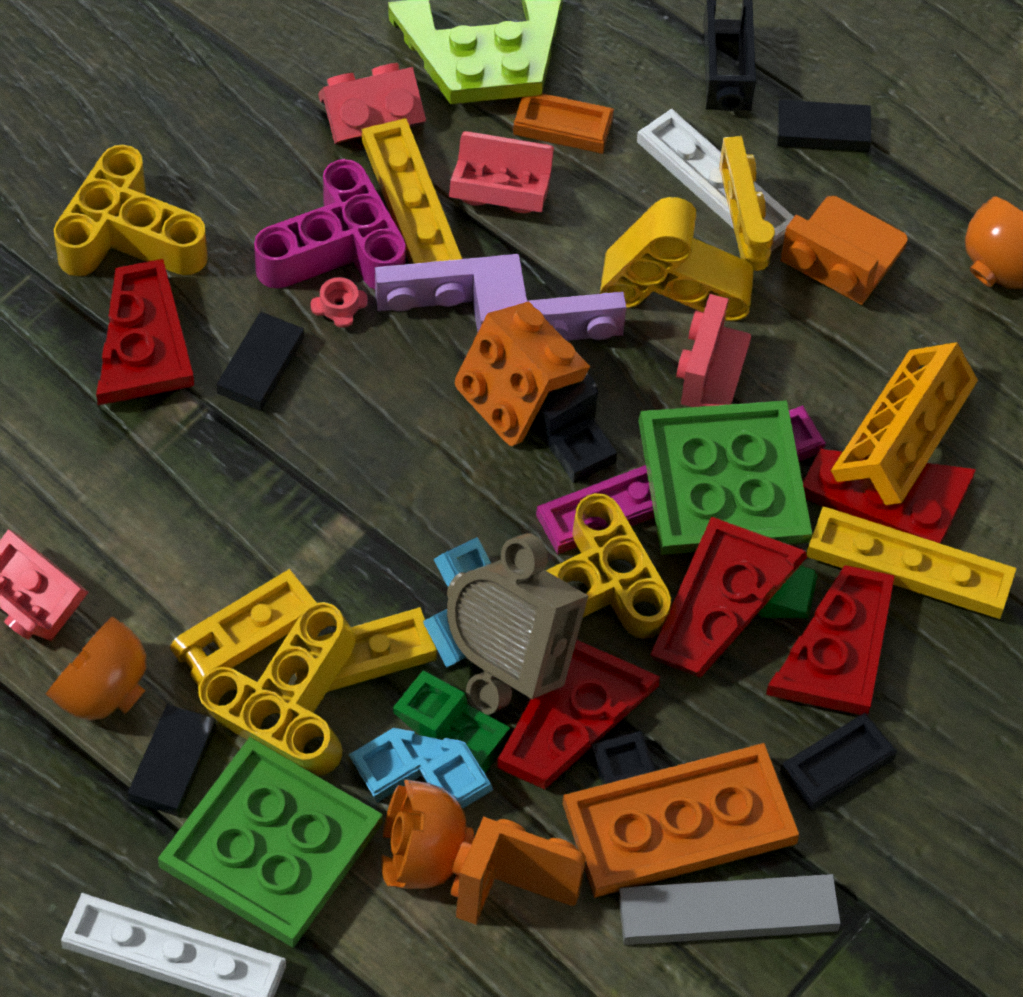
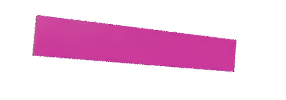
[536,405,826,555]

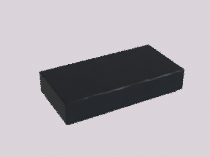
[777,100,871,152]
[216,311,304,411]
[127,704,217,817]
[780,713,897,811]

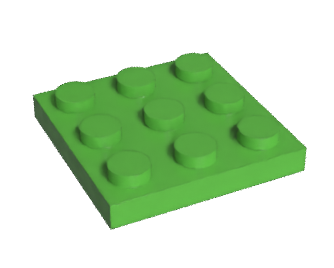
[638,400,812,555]
[158,737,383,948]

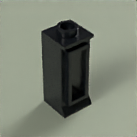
[703,0,756,111]

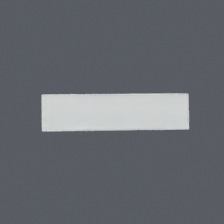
[637,109,794,252]
[61,893,286,997]

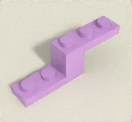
[375,254,626,341]

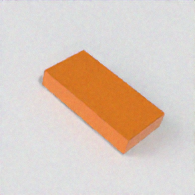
[513,93,614,154]

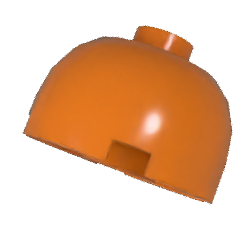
[965,197,1023,289]
[46,617,147,721]
[381,780,474,889]

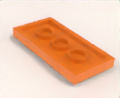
[562,743,799,898]

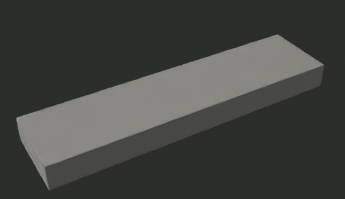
[618,874,840,945]

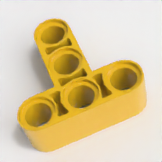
[54,145,208,276]
[600,197,754,321]
[546,493,671,639]
[198,602,355,776]

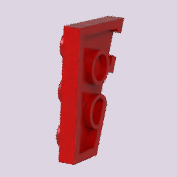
[96,259,194,406]
[803,449,976,544]
[650,516,808,678]
[766,565,895,715]
[497,640,660,790]

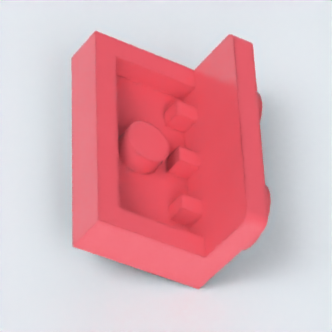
[318,63,426,144]
[449,131,554,213]
[676,294,751,407]
[0,529,89,641]

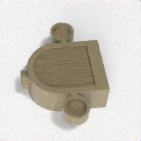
[447,533,588,715]

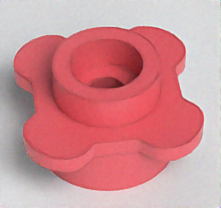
[311,277,368,328]

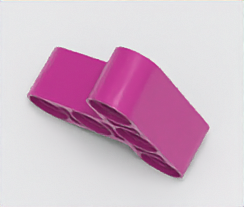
[254,159,406,290]

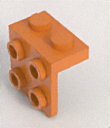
[780,196,908,305]
[455,301,590,446]
[451,816,586,925]

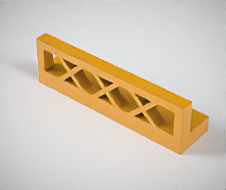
[831,342,978,505]

